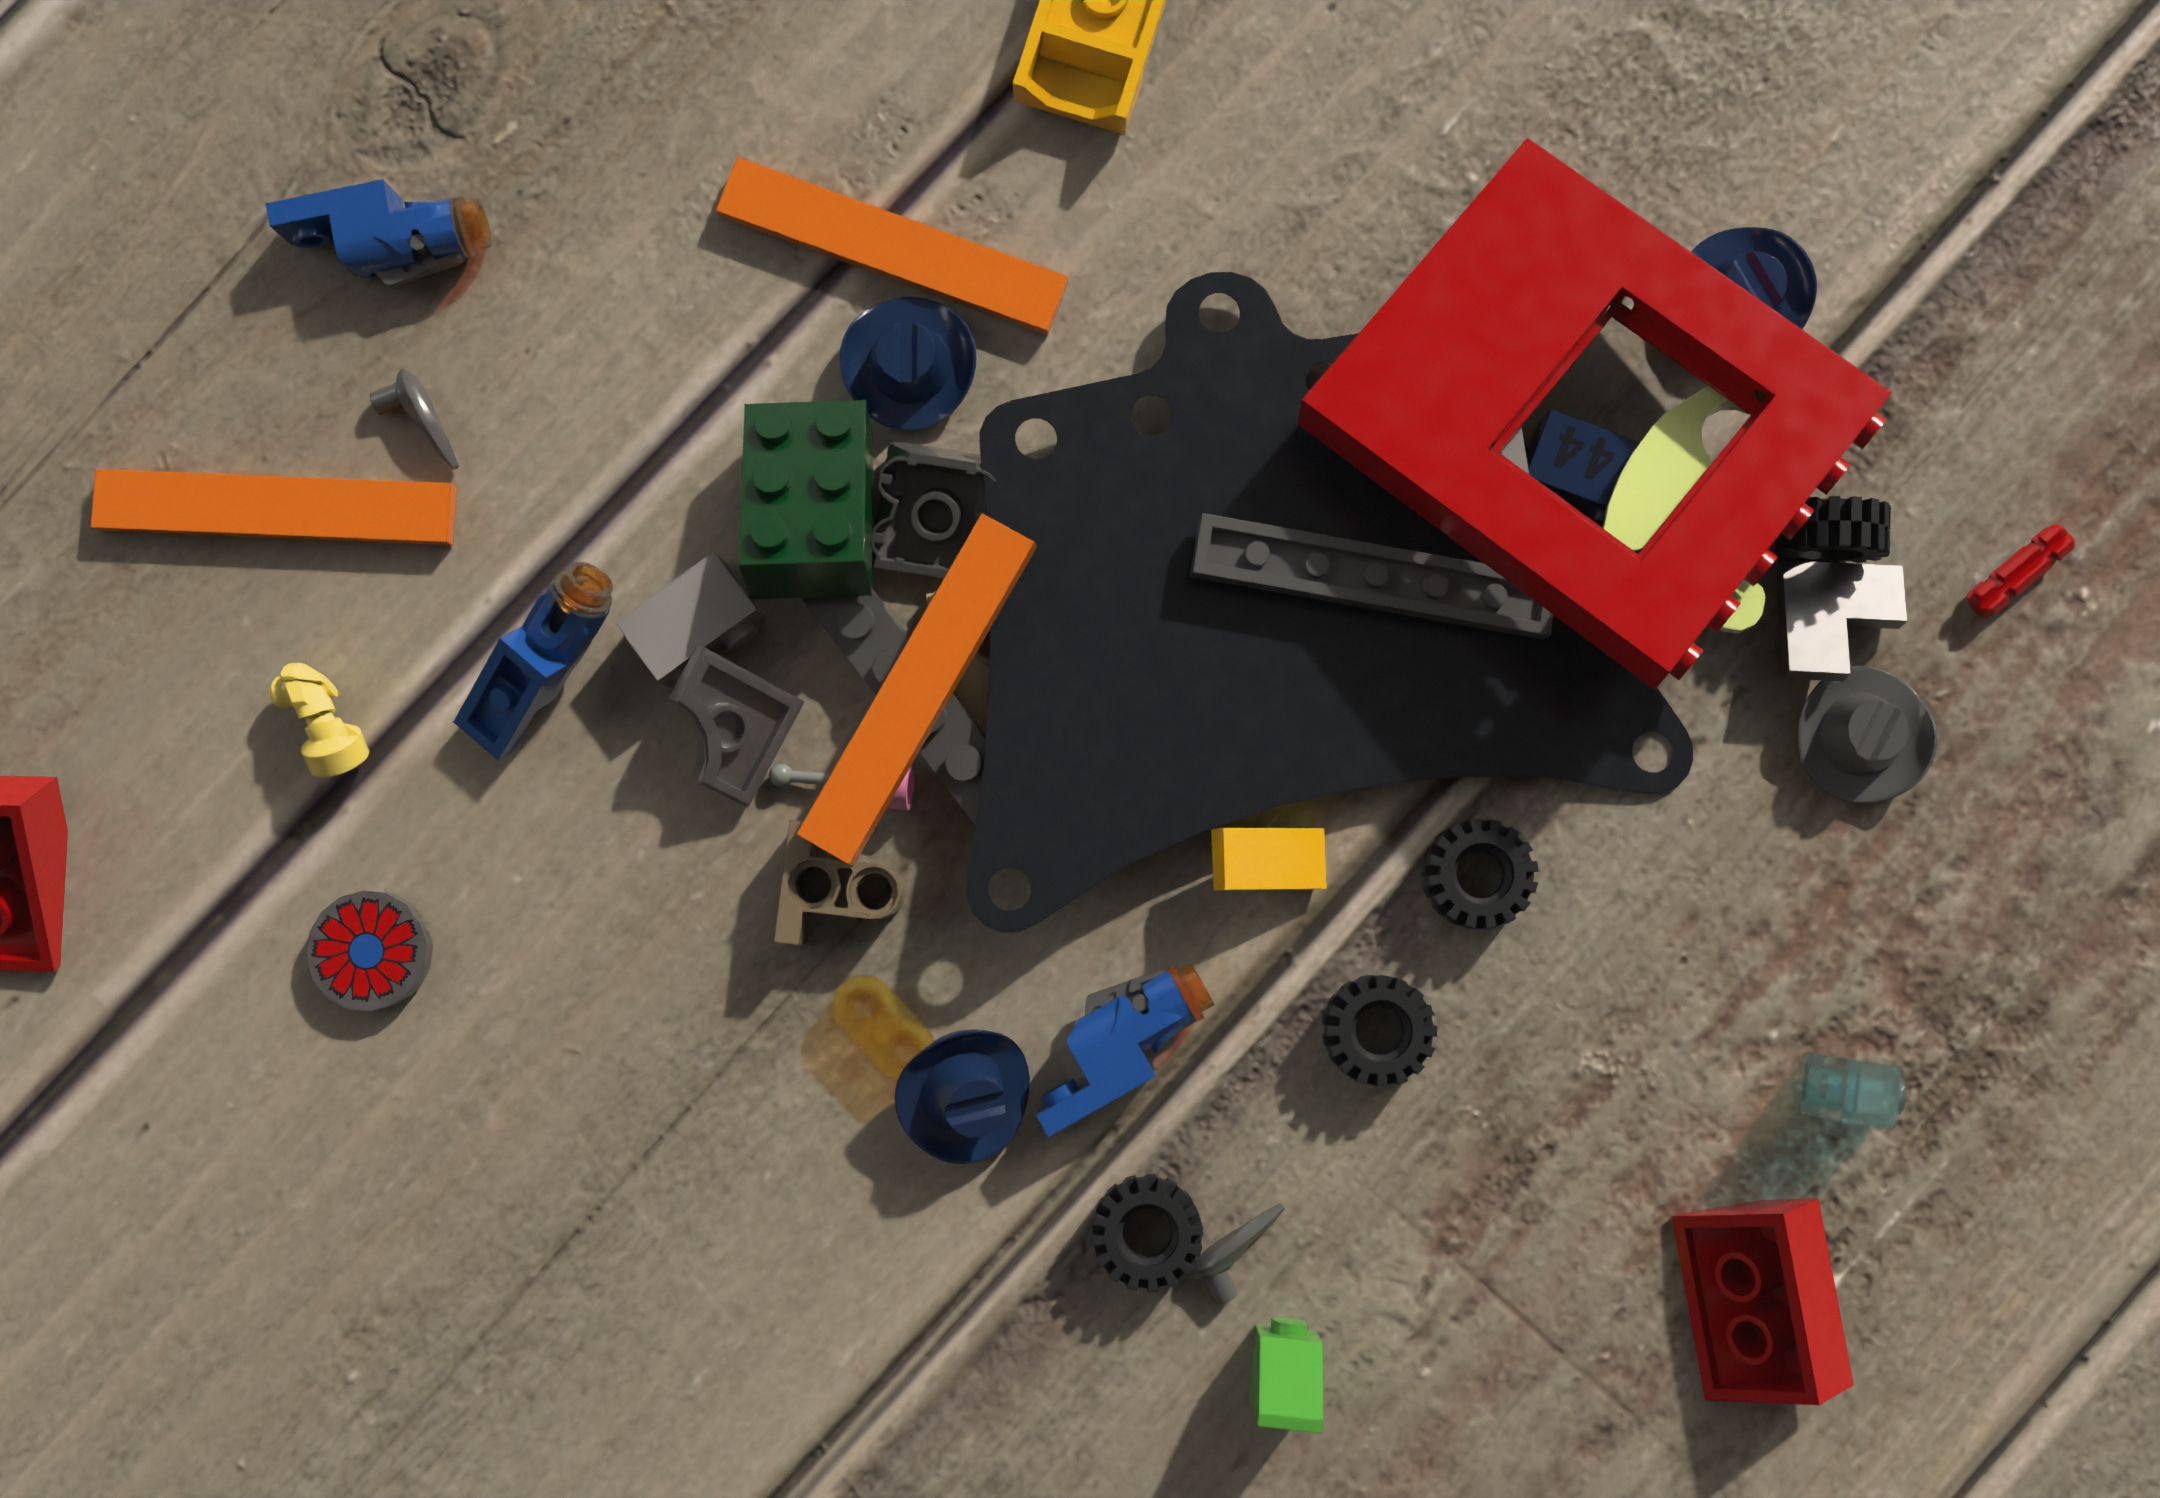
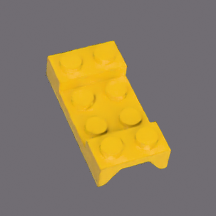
[1012,0,1167,136]

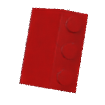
[1671,1198,1854,1405]

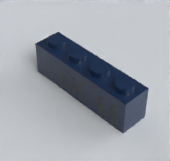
[1526,409,1640,528]

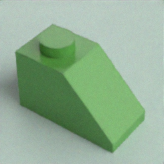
[1248,1317,1323,1434]

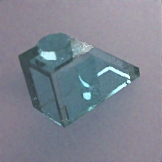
[1800,1052,1906,1129]

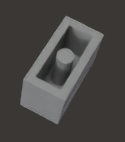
[615,551,765,688]

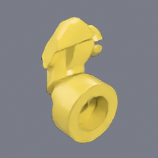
[269,663,369,777]

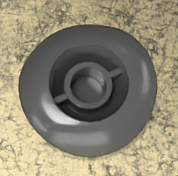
[1798,666,1938,803]

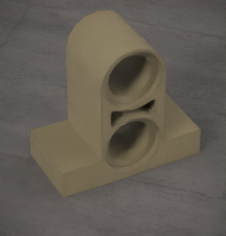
[774,820,906,945]

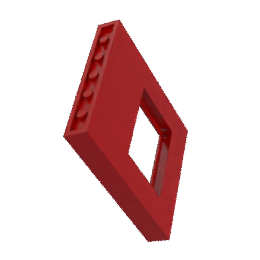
[1298,138,1892,690]

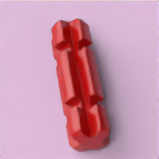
[1966,524,2075,618]

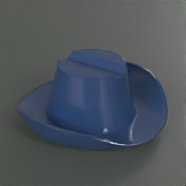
[1691,227,1817,330]
[839,297,976,430]
[895,1029,1030,1164]

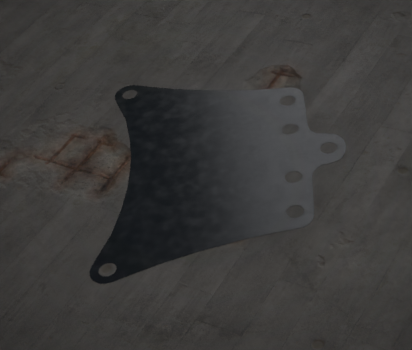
[966,272,1693,933]

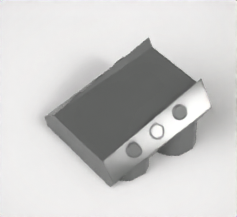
[872,442,997,578]

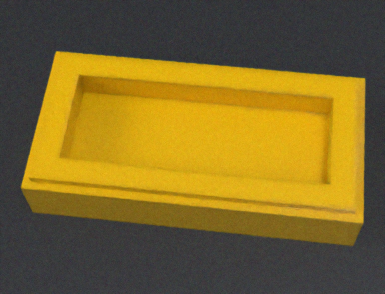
[1211,828,1327,891]

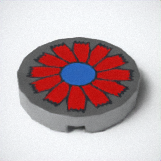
[306,891,433,1012]

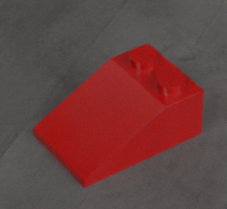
[0,776,68,972]

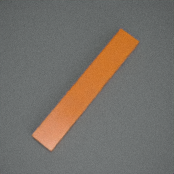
[716,157,1068,336]
[91,469,457,546]
[797,513,1037,866]

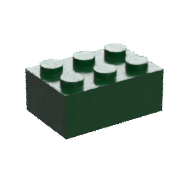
[739,400,873,599]

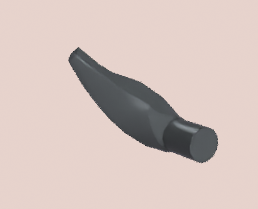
[370,368,459,470]
[1188,1203,1285,1305]

